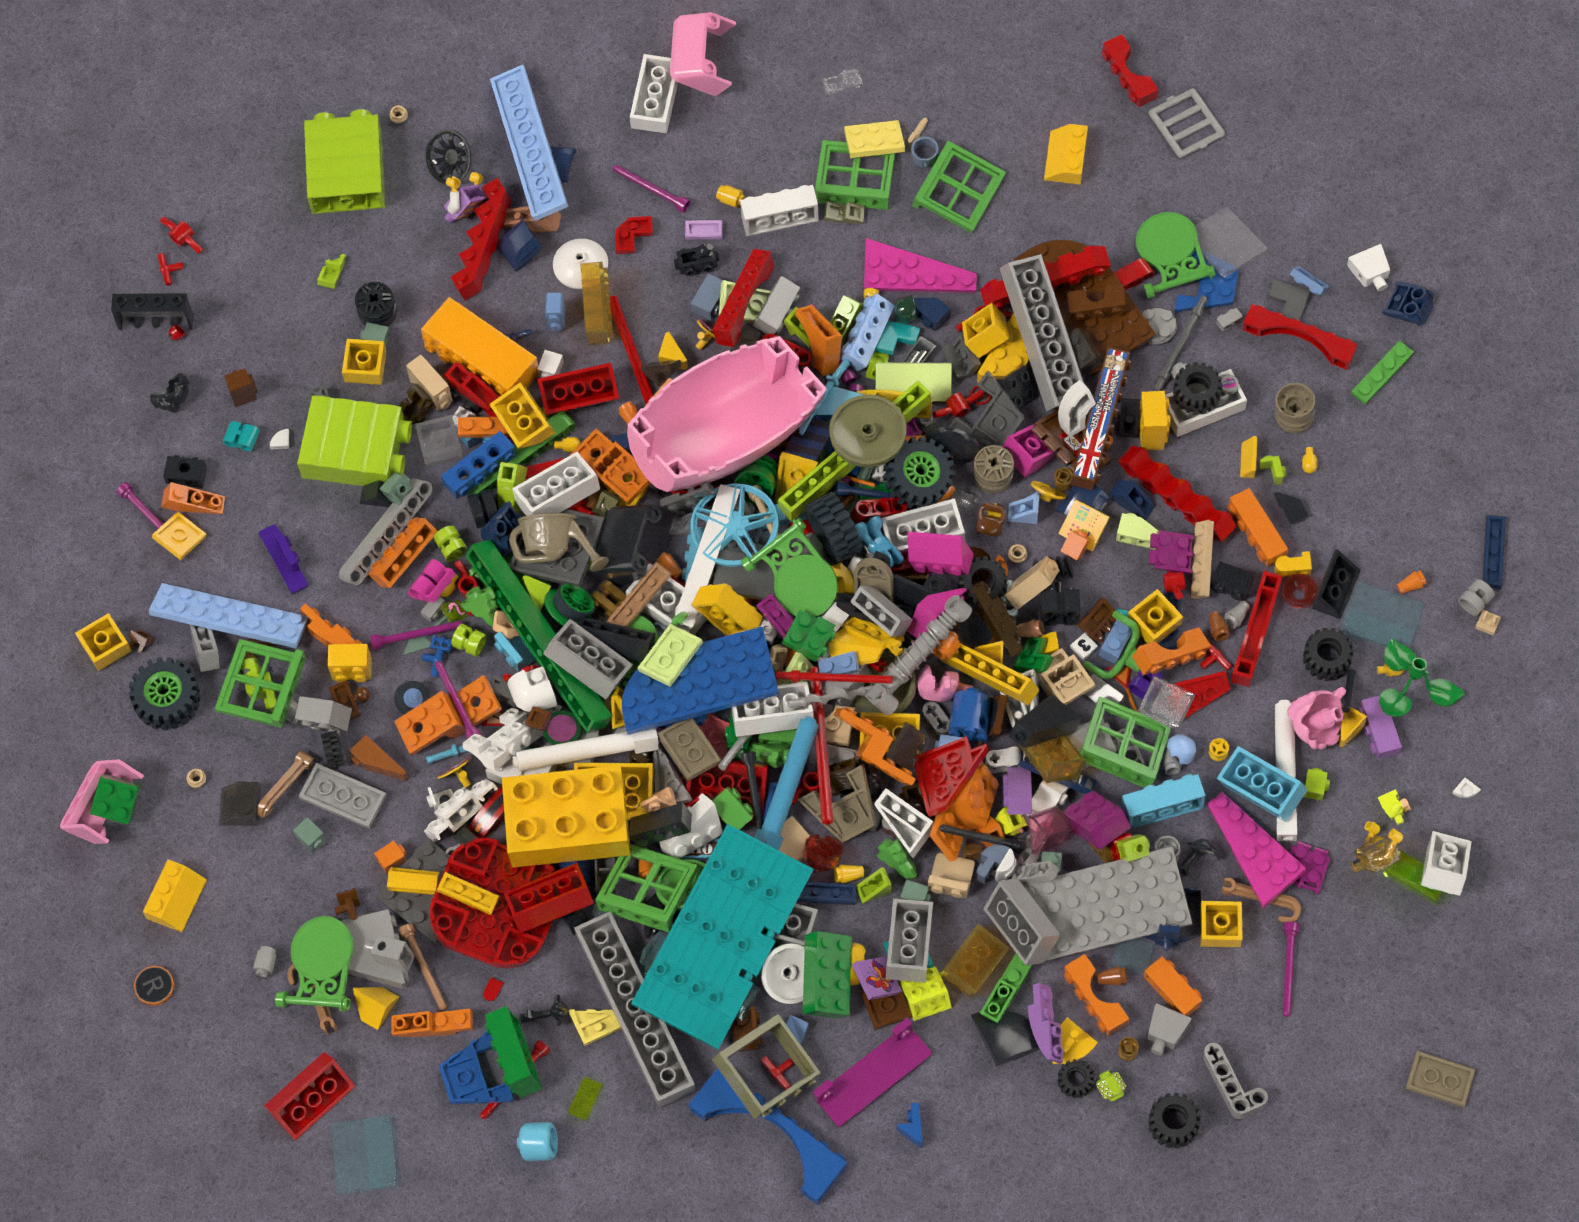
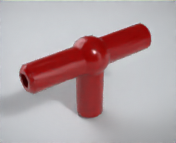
[157,253,184,286]
[1200,639,1232,671]
[761,1056,793,1090]

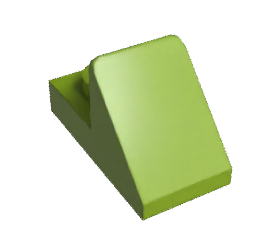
[784,307,811,347]

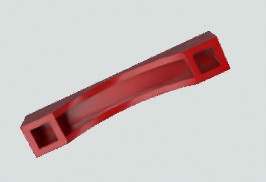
[712,249,775,347]
[1242,304,1357,370]
[1231,571,1282,688]

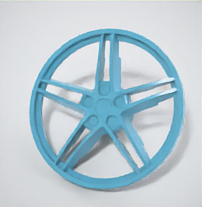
[690,484,779,567]

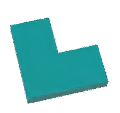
[875,321,920,355]

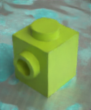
[1303,768,1330,801]
[1116,834,1150,862]

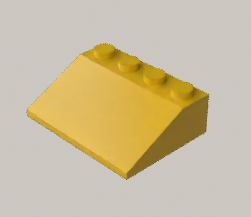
[574,763,654,820]

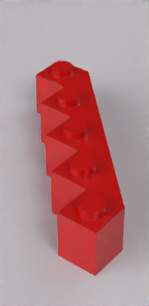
[450,178,512,301]
[980,246,1111,310]
[1118,446,1236,542]

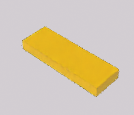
[437,872,500,915]

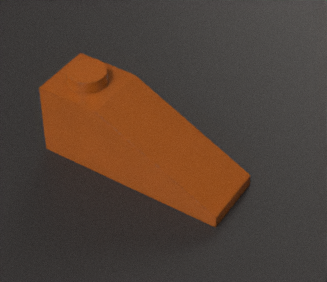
[349,735,409,781]

